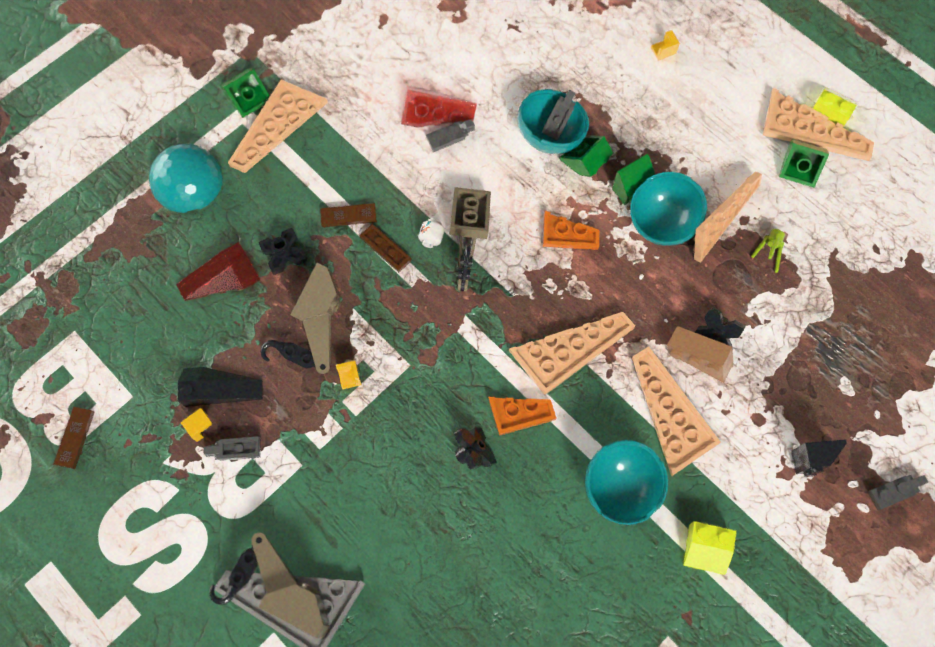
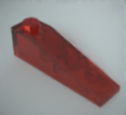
[401,85,477,128]
[176,242,260,301]

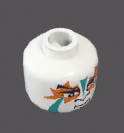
[418,219,445,248]

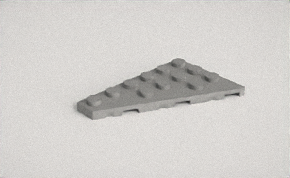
[215,571,365,647]

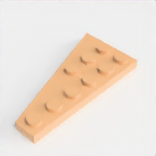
[228,80,328,173]
[763,88,874,161]
[693,171,762,263]
[509,312,635,395]
[632,346,721,476]

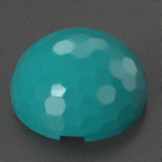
[517,89,589,154]
[149,144,223,213]
[630,172,707,246]
[585,440,668,525]

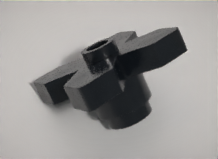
[259,228,307,275]
[694,307,746,347]
[454,427,497,470]

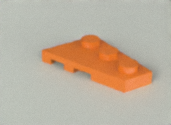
[543,210,600,250]
[488,397,557,436]

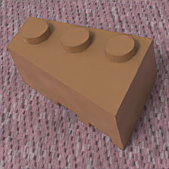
[667,326,734,383]

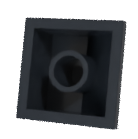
[791,439,847,477]

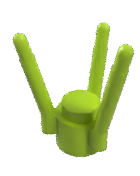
[751,229,785,273]

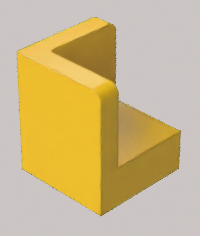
[651,30,680,60]
[336,360,362,389]
[181,408,212,442]

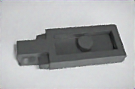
[541,90,576,141]
[426,119,475,152]
[203,437,261,461]
[868,475,929,510]

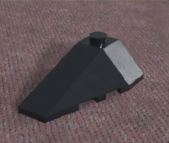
[178,367,263,407]

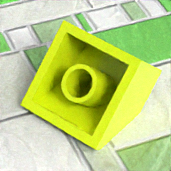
[812,86,857,127]
[683,522,736,575]

